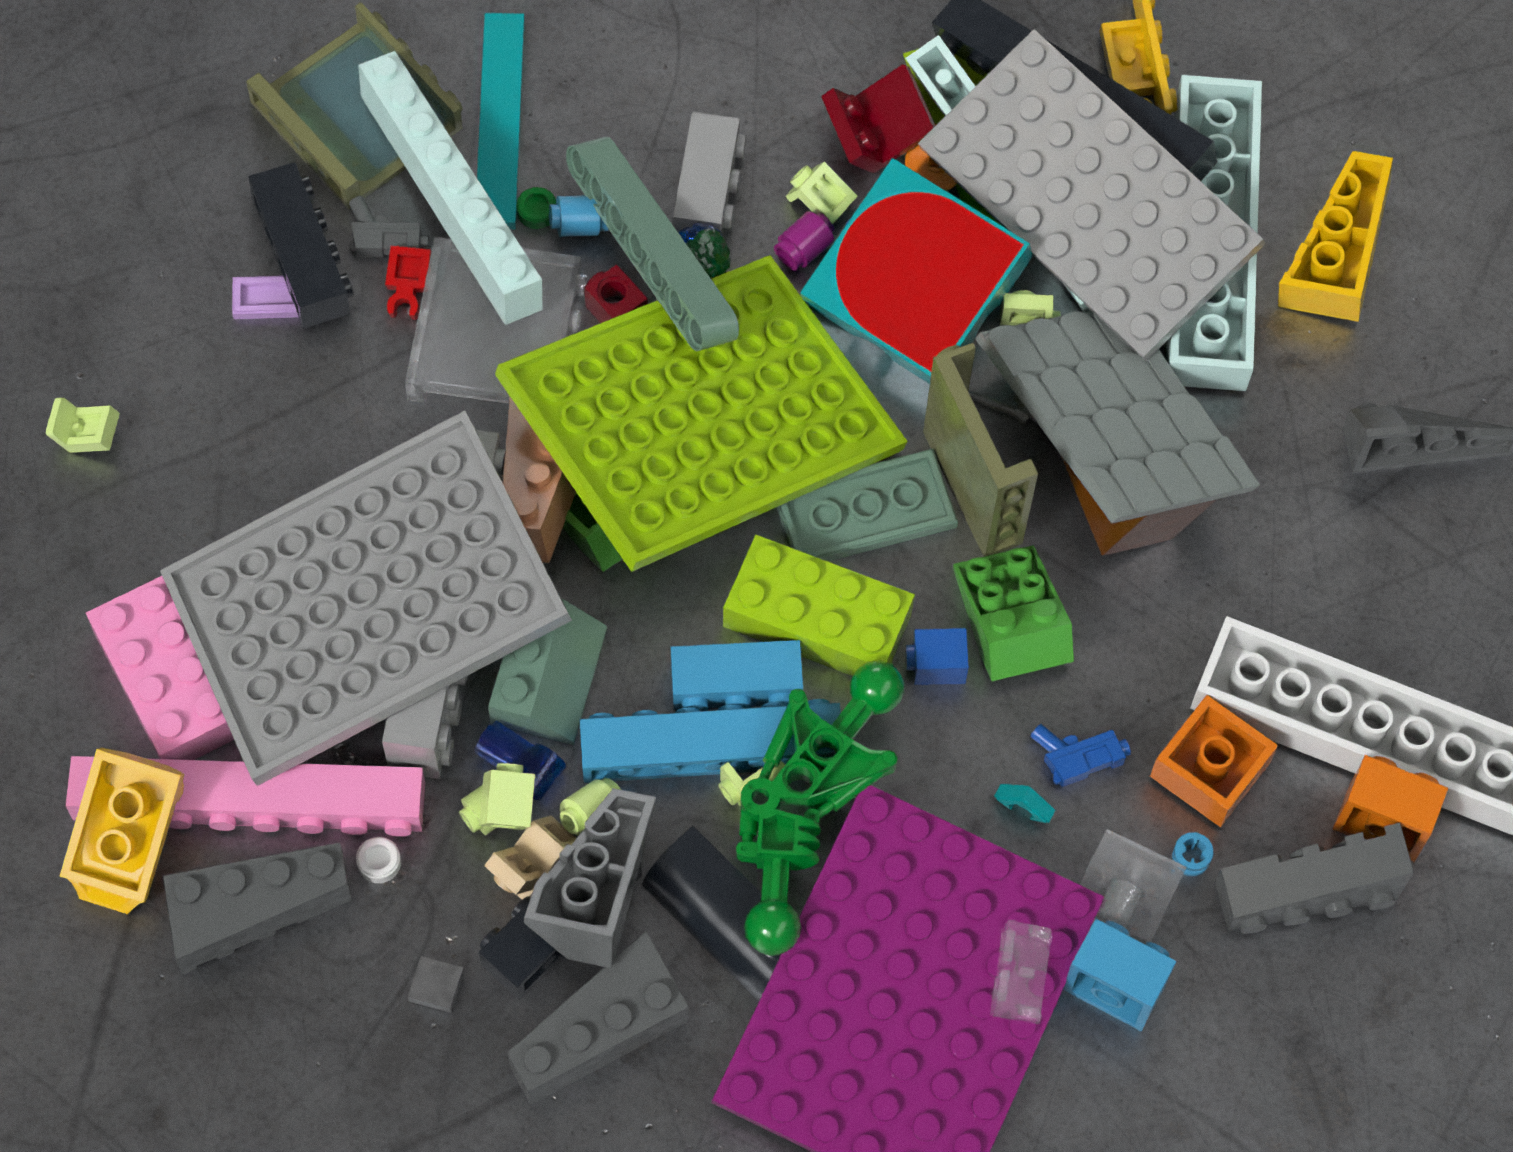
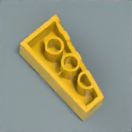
[1278,151,1393,322]

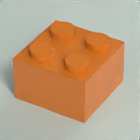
[1150,695,1278,828]
[1333,755,1448,862]

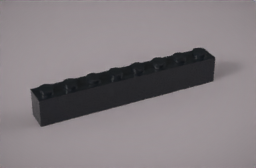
[932,0,1218,181]

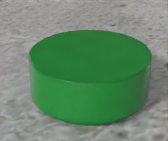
[516,187,556,229]

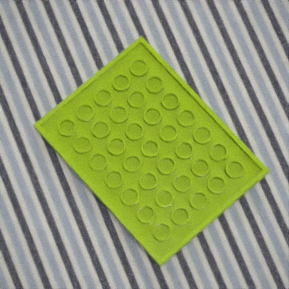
[495,255,908,572]

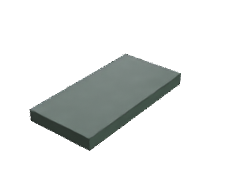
[776,449,958,561]

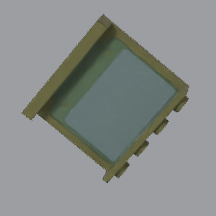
[246,2,463,210]

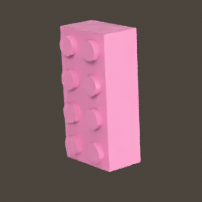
[86,576,234,760]

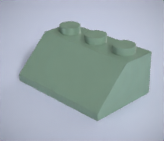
[488,599,607,745]

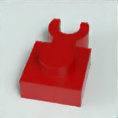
[385,246,434,320]

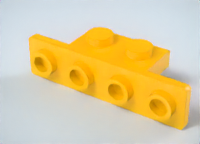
[1100,0,1177,115]

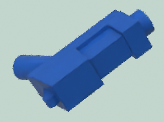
[1030,724,1131,787]

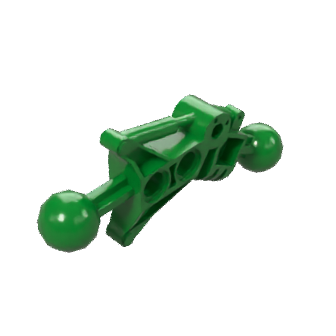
[736,660,905,956]

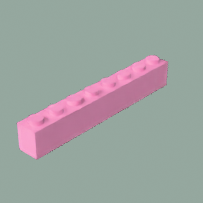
[66,756,425,837]

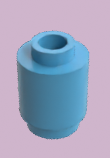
[549,195,609,237]

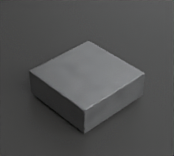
[407,956,464,1013]

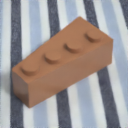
[503,397,576,563]

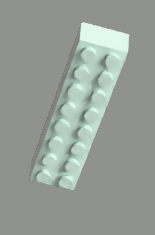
[1165,75,1262,391]

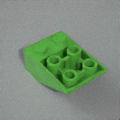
[953,545,1074,681]

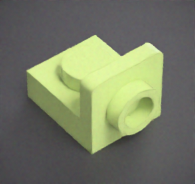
[785,162,858,224]

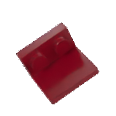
[821,64,935,173]

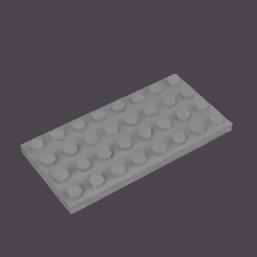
[918,29,1265,362]

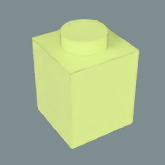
[479,763,535,830]

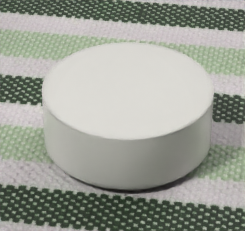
[356,837,401,883]

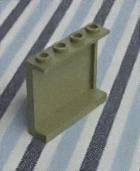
[923,343,1038,557]

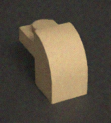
[484,815,576,899]

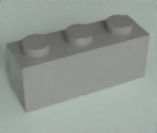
[673,112,746,239]

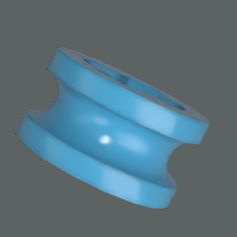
[1172,832,1214,876]

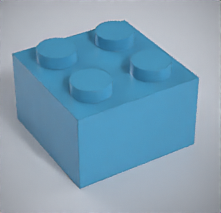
[1063,919,1177,1032]

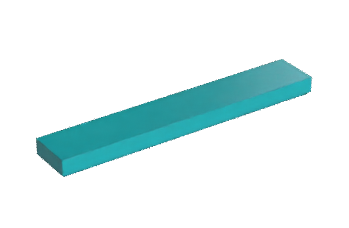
[477,13,525,230]

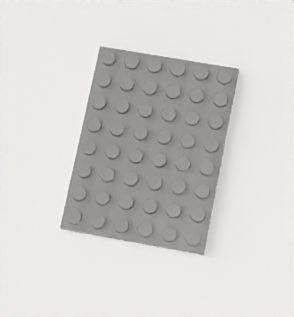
[160,411,572,786]

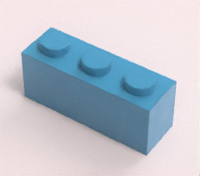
[671,640,803,711]

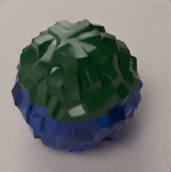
[678,223,731,279]

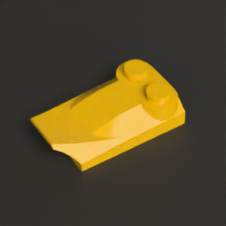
[60,748,185,914]

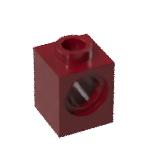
[584,264,648,323]

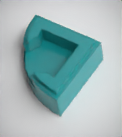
[994,784,1056,823]

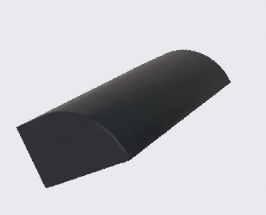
[642,825,781,1001]

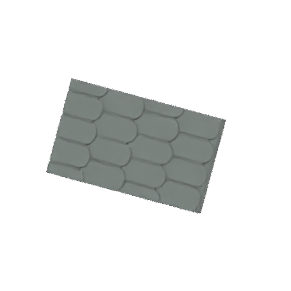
[975,310,1260,556]

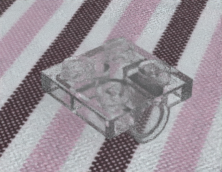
[1079,829,1186,944]

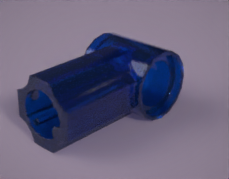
[474,720,567,801]

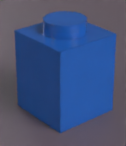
[905,628,969,685]

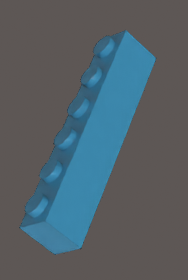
[580,699,841,783]

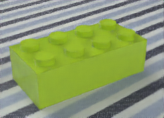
[723,534,915,676]

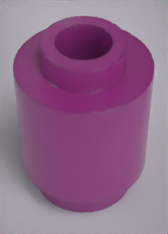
[774,211,834,271]

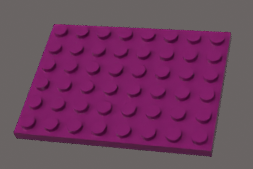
[711,785,1104,1152]

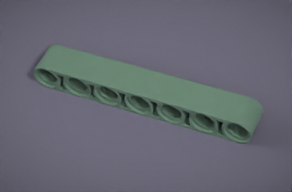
[566,136,739,352]

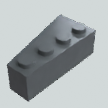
[1215,823,1414,934]
[163,842,352,975]
[507,931,689,1105]

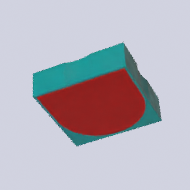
[800,158,1033,384]

